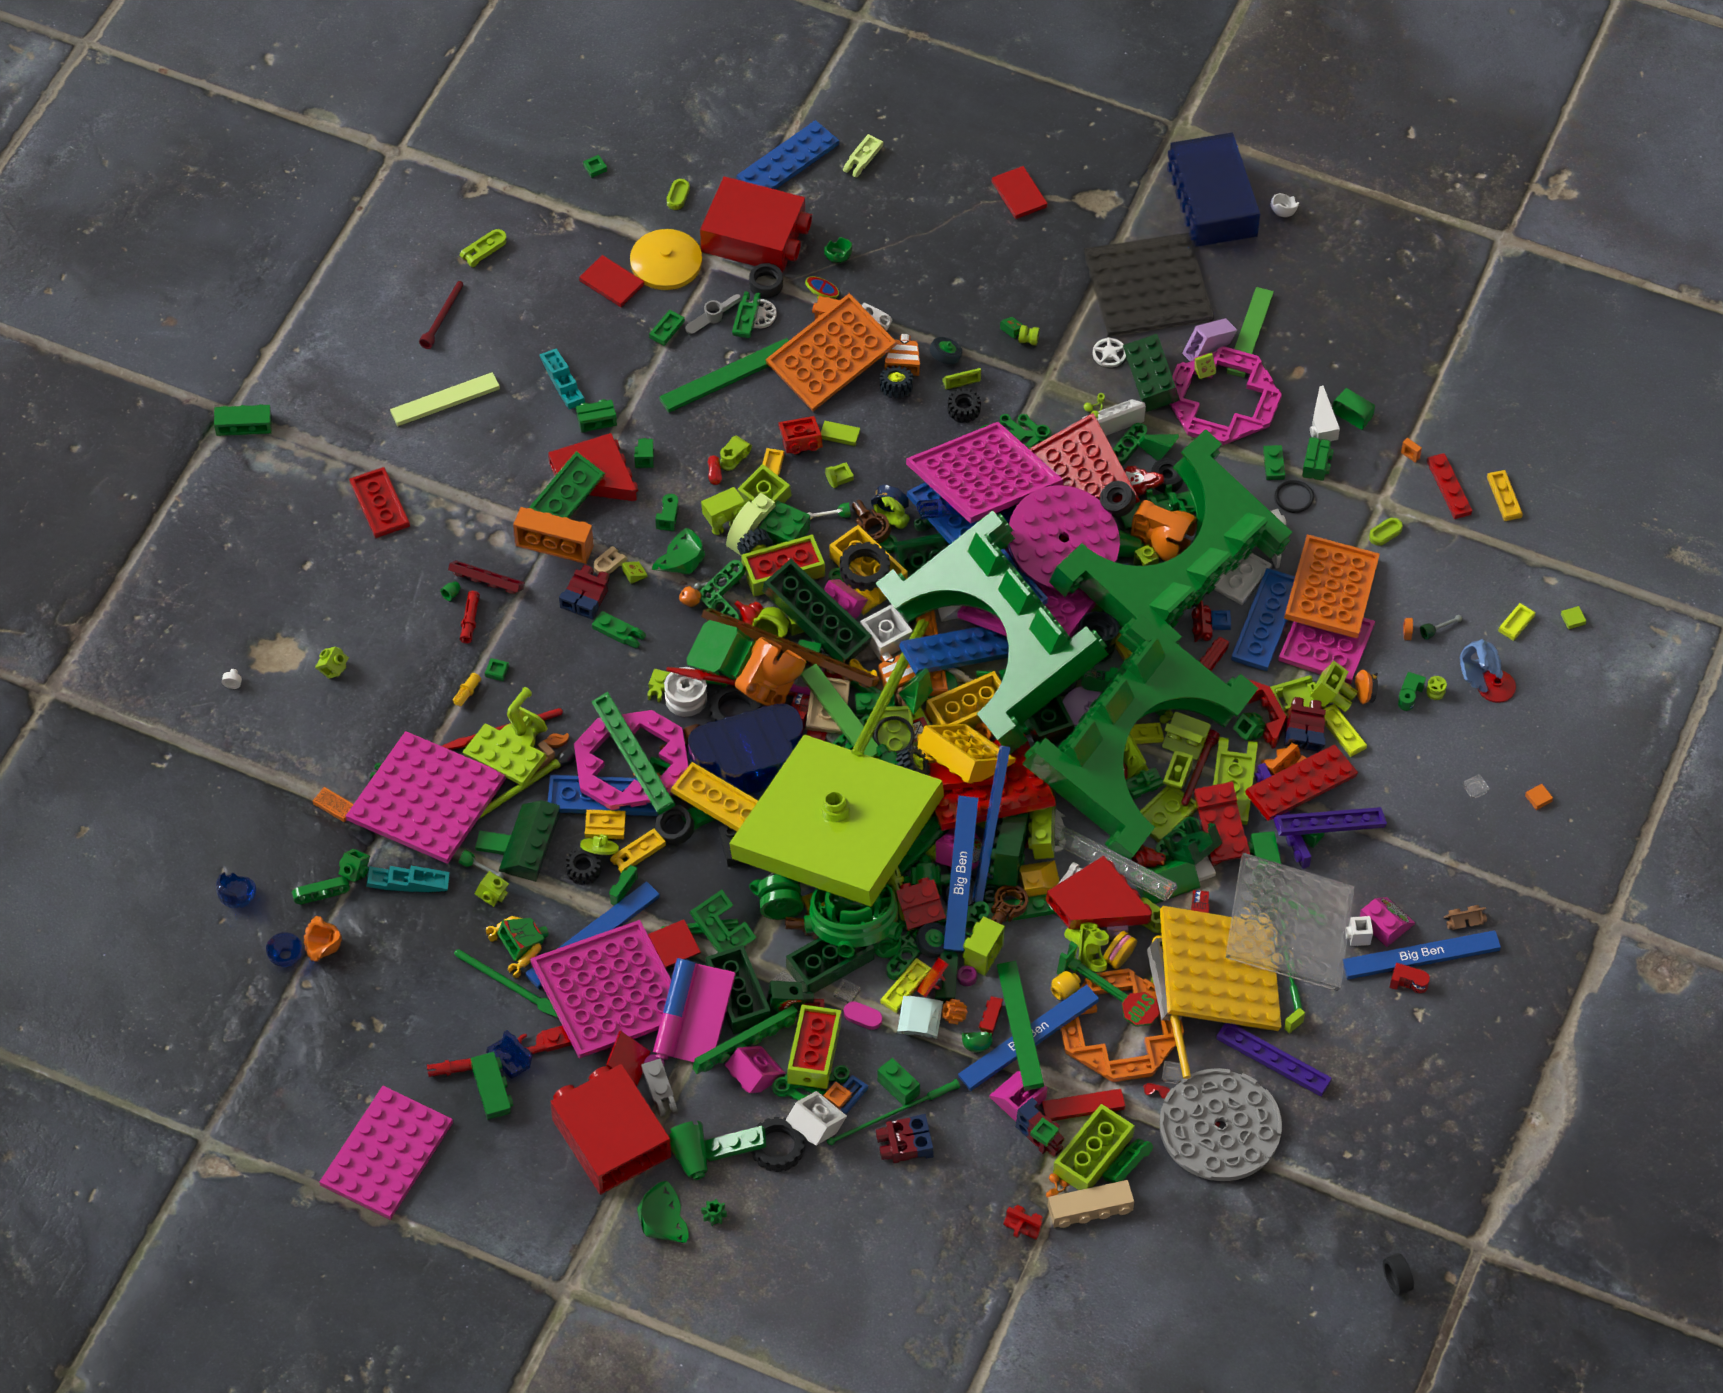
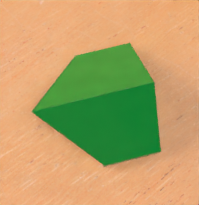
[1138,434,1179,461]
[898,668,933,715]

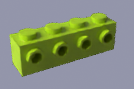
[1028,786,1056,859]

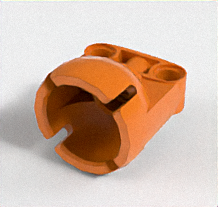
[1131,500,1197,561]
[735,637,806,708]

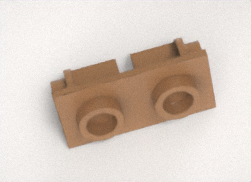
[1444,905,1487,930]

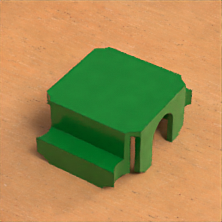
[687,620,755,680]

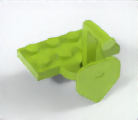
[463,687,548,787]

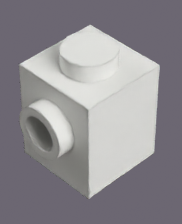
[1345,916,1373,946]

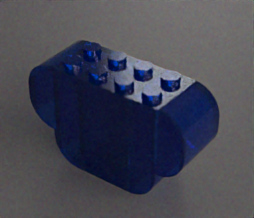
[688,703,803,795]

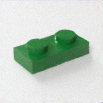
[649,309,685,346]
[1263,445,1285,480]
[609,865,638,906]

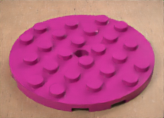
[1008,485,1120,592]

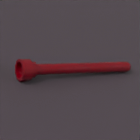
[419,281,463,349]
[1181,729,1220,806]

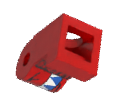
[787,692,810,730]
[1191,890,1209,913]
[1390,962,1430,993]

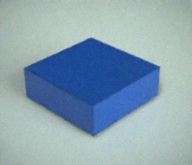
[1211,610,1231,630]

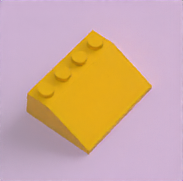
[918,723,1016,783]

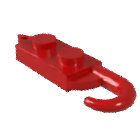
[516,1026,572,1055]

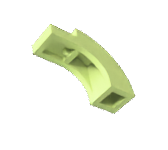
[726,493,775,556]

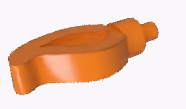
[544,733,569,748]

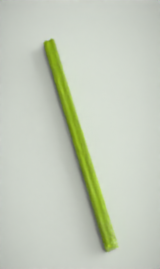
[851,619,929,756]

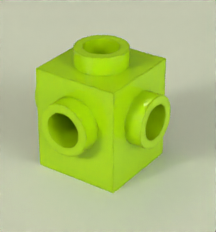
[315,646,349,679]
[474,871,509,907]

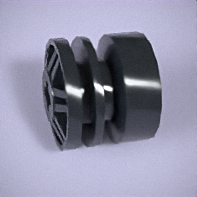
[1078,611,1119,662]

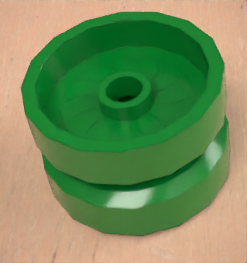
[758,874,803,920]

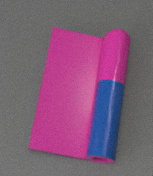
[653,958,736,1062]

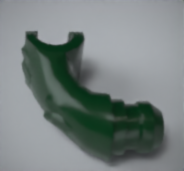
[914,518,934,531]

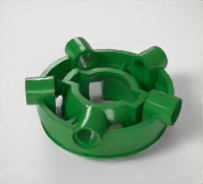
[804,884,902,958]

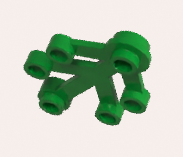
[980,414,1052,449]
[772,1065,849,1101]

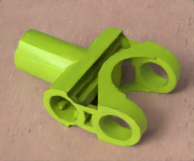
[1064,922,1109,972]

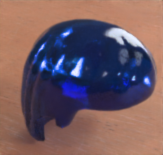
[215,872,256,909]

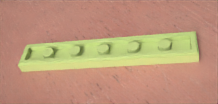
[390,372,500,427]

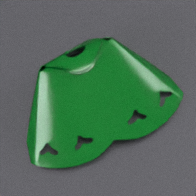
[652,528,705,574]
[637,1181,689,1243]

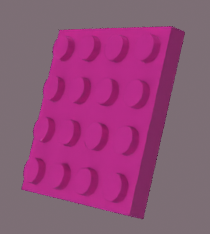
[1278,617,1375,684]

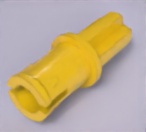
[453,673,481,706]

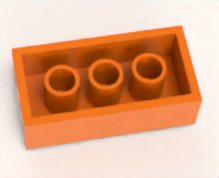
[513,507,594,564]

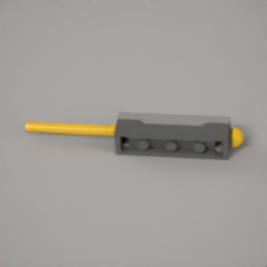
[1147,935,1191,1079]

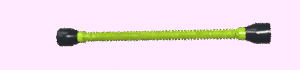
[478,747,576,820]

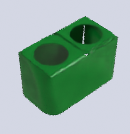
[1332,388,1375,430]

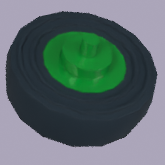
[930,337,962,364]
[916,922,945,958]

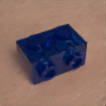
[486,1030,532,1079]

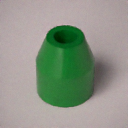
[440,581,461,601]

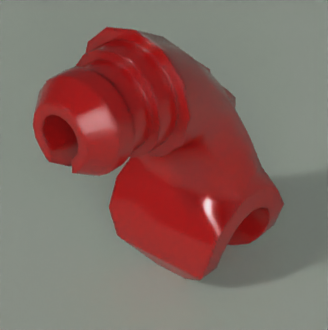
[708,455,722,485]

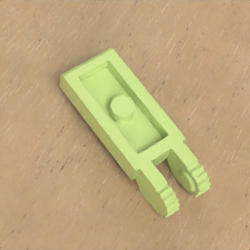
[843,134,883,178]

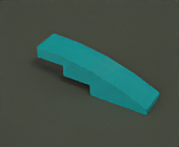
[539,349,585,409]
[366,865,450,892]

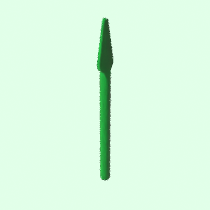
[454,949,558,1018]

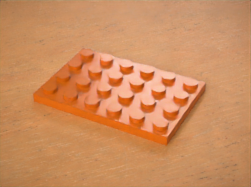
[766,293,897,412]
[1284,534,1380,639]

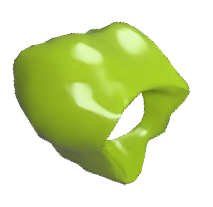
[753,607,790,642]

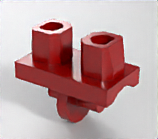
[1003,1205,1043,1240]

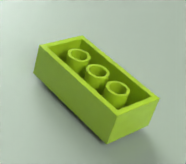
[1053,1104,1135,1190]

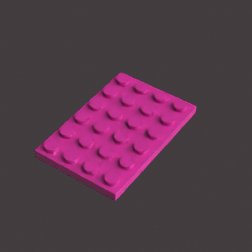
[319,1086,453,1220]

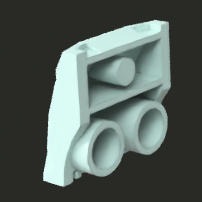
[897,996,943,1039]

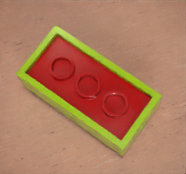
[741,534,825,597]
[787,1005,841,1089]

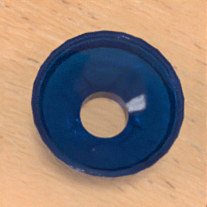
[266,932,302,967]

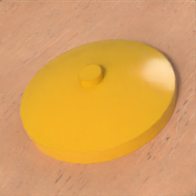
[630,229,702,290]

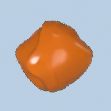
[679,586,701,607]

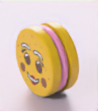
[1103,931,1137,969]

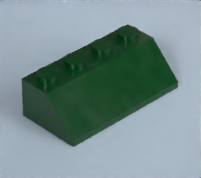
[893,533,950,578]
[499,800,560,882]

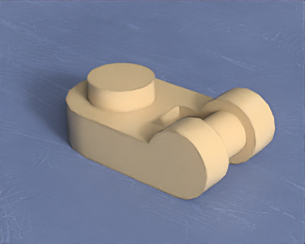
[594,546,627,574]

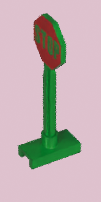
[1057,941,1159,1027]

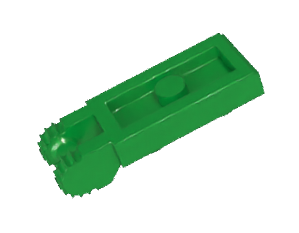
[732,291,761,338]
[592,611,646,648]
[1102,1138,1153,1183]

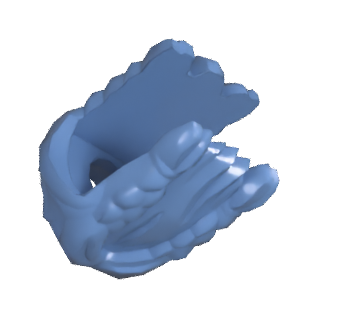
[1460,639,1503,692]

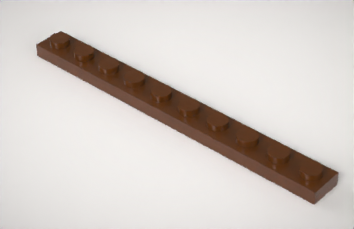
[701,608,879,688]

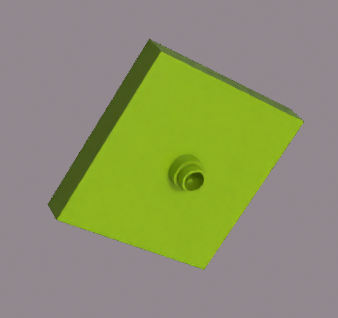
[729,734,944,907]

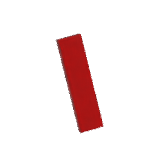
[1042,1089,1126,1121]

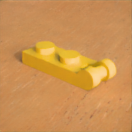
[610,828,666,873]

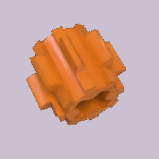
[941,999,968,1025]

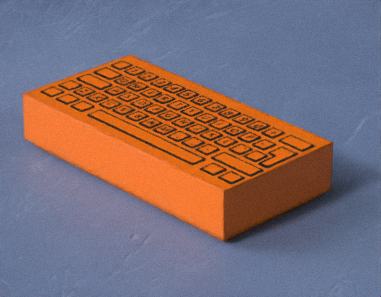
[313,787,353,822]

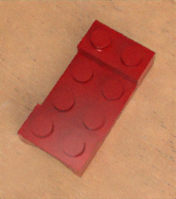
[1194,782,1250,866]

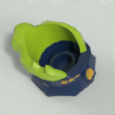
[871,484,910,529]

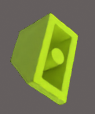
[1163,750,1193,789]

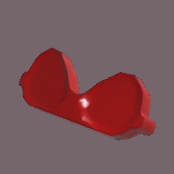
[1143,1083,1170,1099]

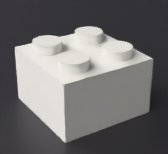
[860,604,913,661]
[786,1091,847,1145]

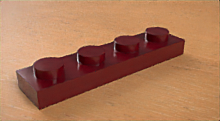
[448,560,525,594]

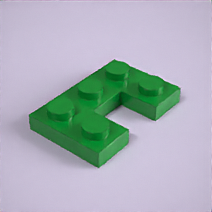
[689,890,757,953]

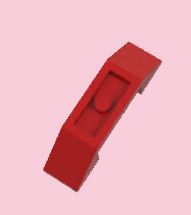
[1247,679,1286,749]

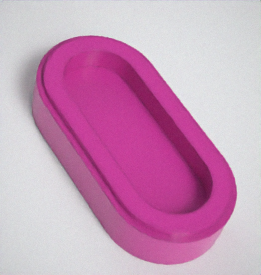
[844,1002,882,1030]

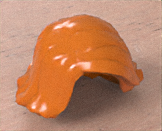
[304,916,342,962]

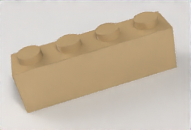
[1048,1180,1134,1228]

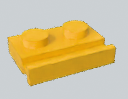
[585,810,626,839]

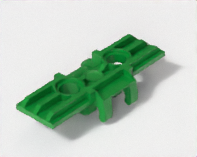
[1120,484,1196,530]

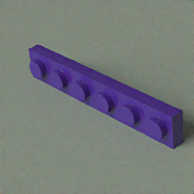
[1255,763,1311,869]
[1274,807,1387,836]
[1216,1023,1332,1097]

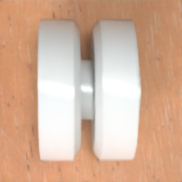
[664,667,707,717]

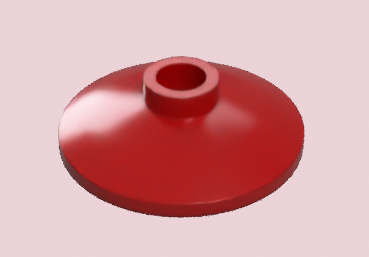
[1478,671,1516,703]

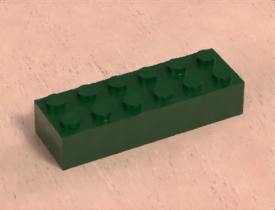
[762,559,872,664]

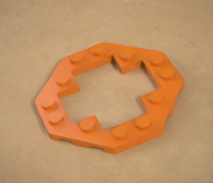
[1060,968,1184,1082]

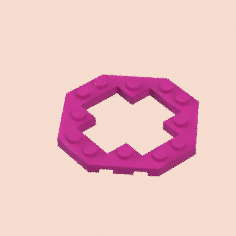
[1169,346,1282,446]
[574,710,688,810]

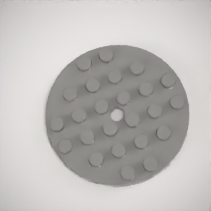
[1159,1068,1282,1181]

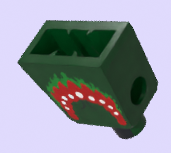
[766,981,814,1017]

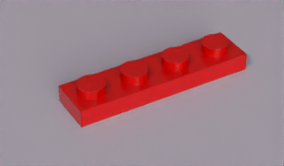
[1427,453,1472,519]

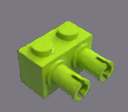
[701,487,745,535]
[1310,660,1358,712]

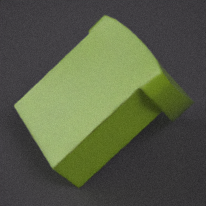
[825,462,854,488]

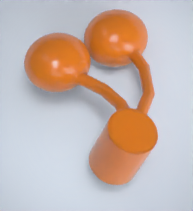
[1046,1173,1069,1198]

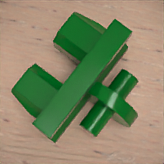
[1126,767,1164,799]

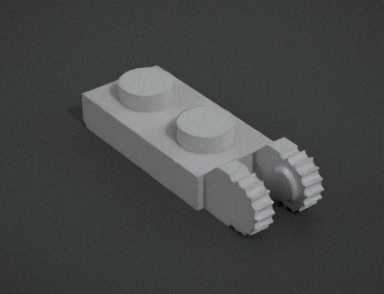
[641,1058,677,1116]

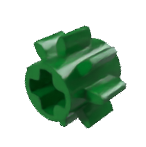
[701,1199,727,1226]

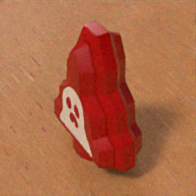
[1125,466,1164,496]

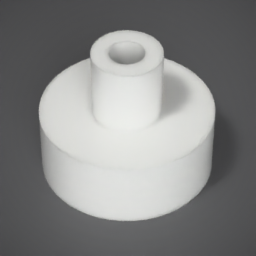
[222,669,242,689]

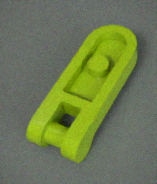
[460,229,507,268]

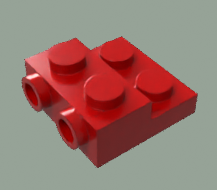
[778,416,823,454]
[896,877,946,931]

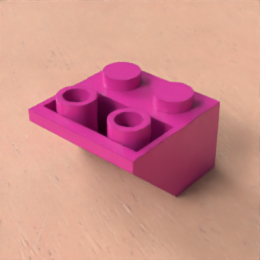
[824,579,868,619]
[989,1071,1047,1122]

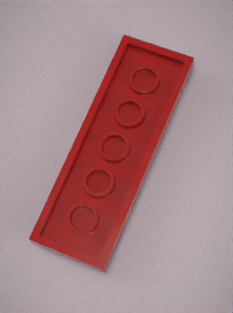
[1245,744,1358,821]

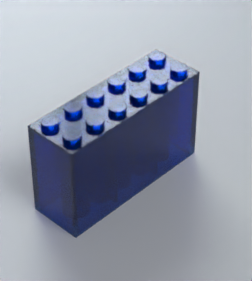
[1167,132,1260,247]

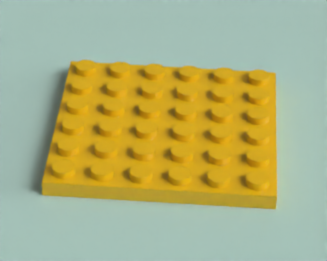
[1160,906,1281,1031]

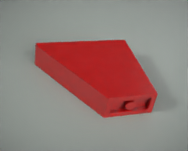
[548,433,639,501]
[1046,855,1152,929]

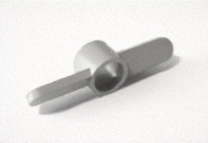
[685,294,742,334]

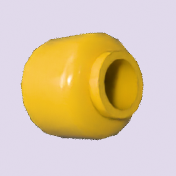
[1051,971,1081,1000]

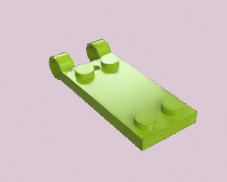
[1213,737,1258,825]

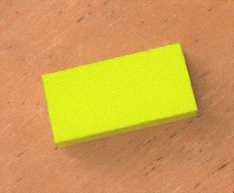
[1498,603,1536,641]

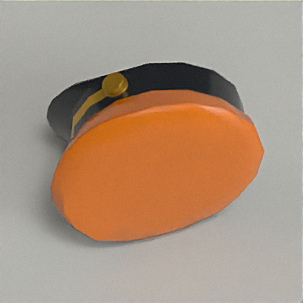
[1355,670,1378,704]

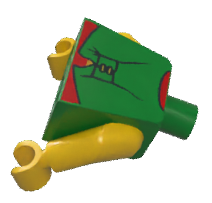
[486,916,549,978]

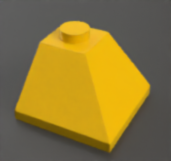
[1019,860,1060,897]

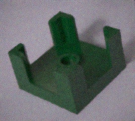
[1163,816,1222,865]

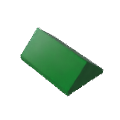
[1130,858,1201,904]

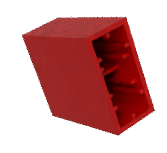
[700,176,812,273]
[550,1064,671,1195]

